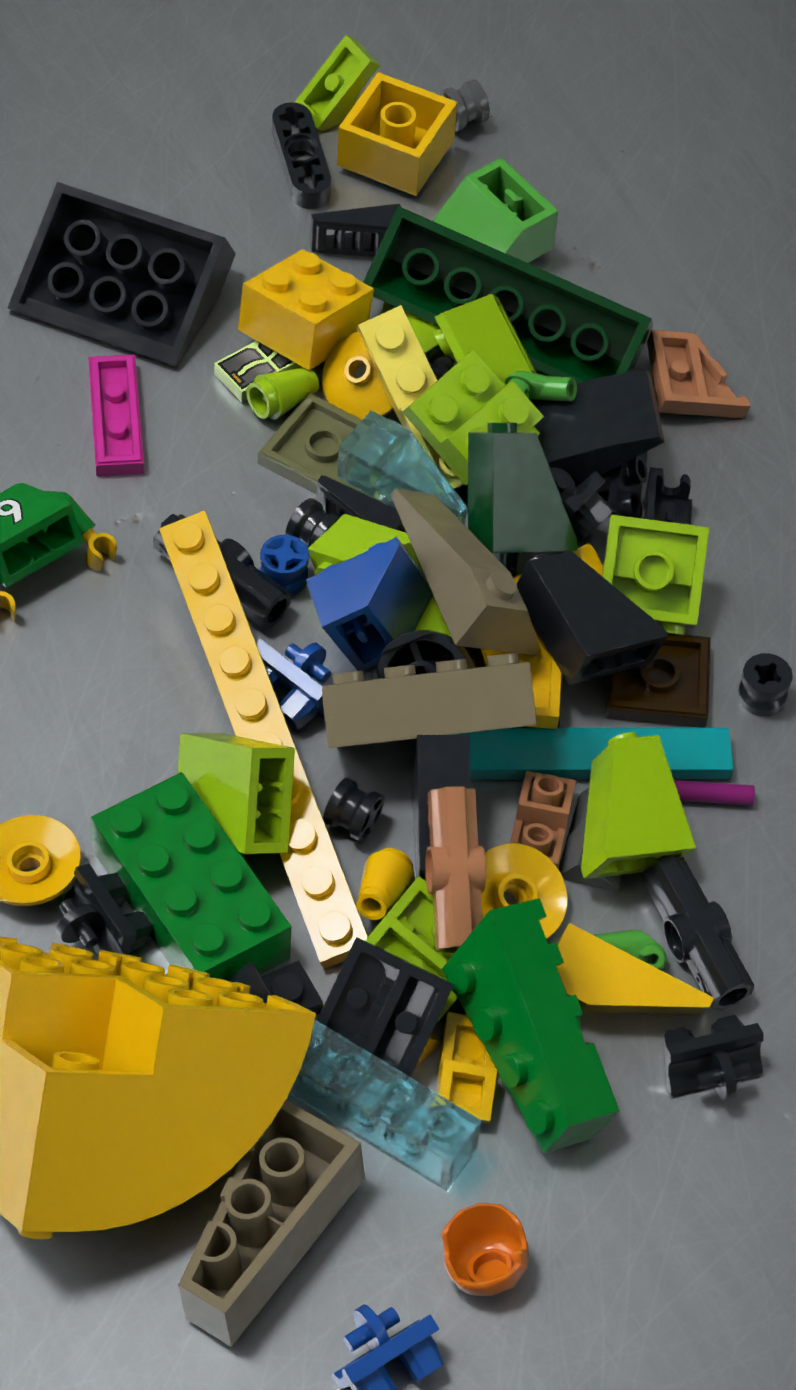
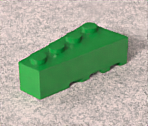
[442,898,620,1153]

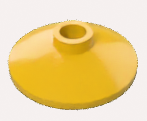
[322,331,394,422]
[0,815,81,906]
[481,843,568,939]

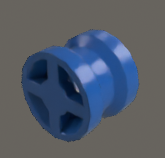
[260,535,309,596]

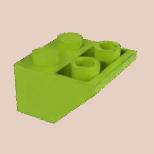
[434,294,537,385]

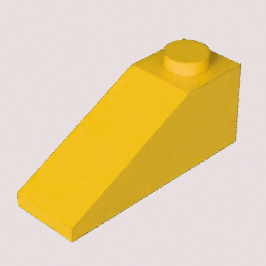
[557,923,714,1015]

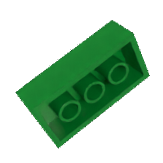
[90,772,292,981]

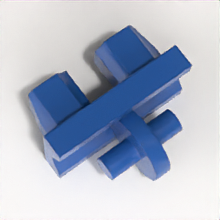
[256,639,331,730]
[331,1304,444,1390]

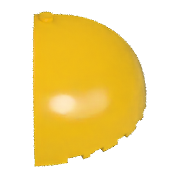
[0,937,316,1240]

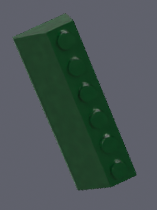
[363,206,653,383]

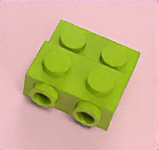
[402,349,544,485]
[602,515,709,635]

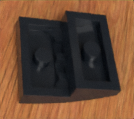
[311,937,454,1084]

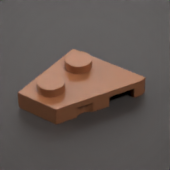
[646,330,751,419]

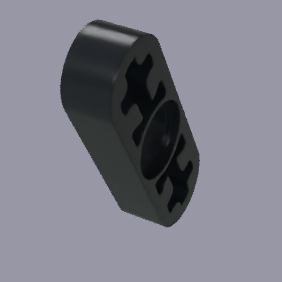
[272,102,331,209]

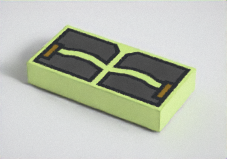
[214,341,303,403]

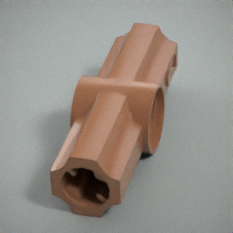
[425,787,486,953]

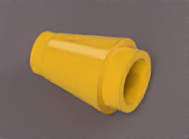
[356,848,415,920]

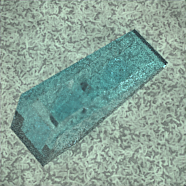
[337,410,467,525]

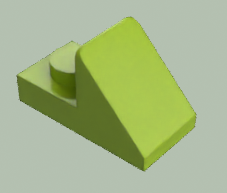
[294,35,380,132]

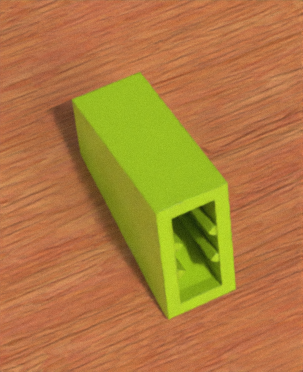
[581,732,696,879]
[177,733,295,854]

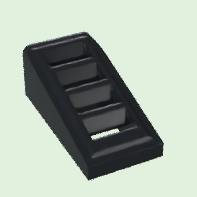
[310,204,401,257]
[316,475,405,532]

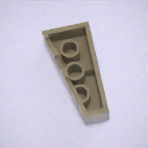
[321,653,537,748]
[178,1100,365,1347]

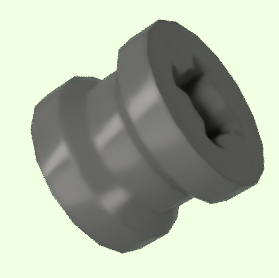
[439,79,490,132]

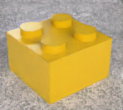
[337,72,458,196]
[238,249,374,371]

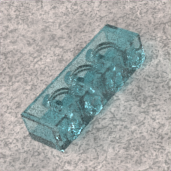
[289,1020,481,1192]

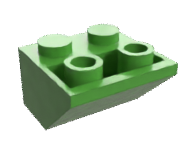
[433,157,558,263]

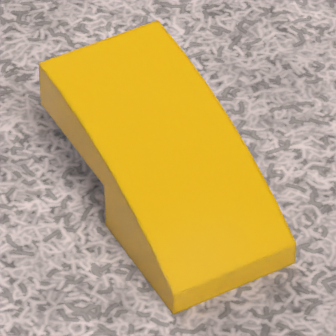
[435,1012,497,1124]

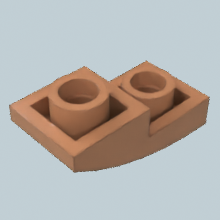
[510,770,576,868]

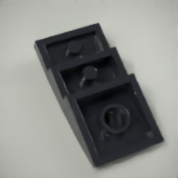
[530,370,665,484]

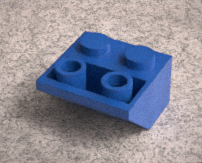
[306,537,433,671]

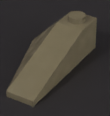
[390,488,541,655]

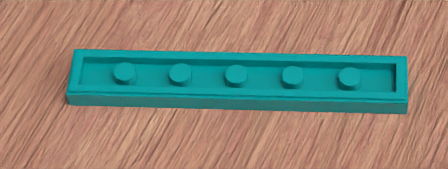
[451,728,734,780]

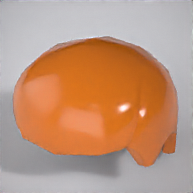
[441,1203,529,1296]

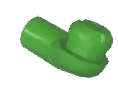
[505,371,577,402]
[594,930,667,971]

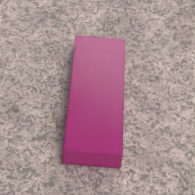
[88,355,144,476]

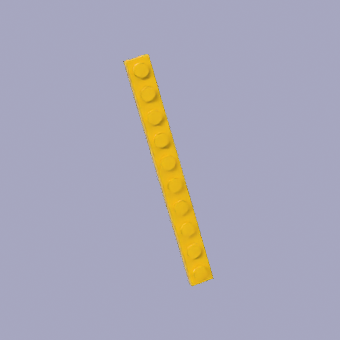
[159,510,368,969]

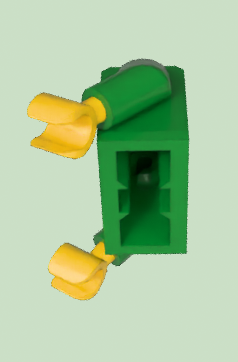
[0,483,117,621]

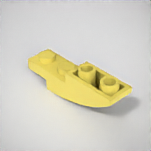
[357,305,465,495]

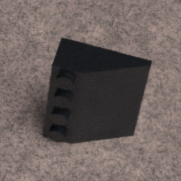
[7,182,236,368]

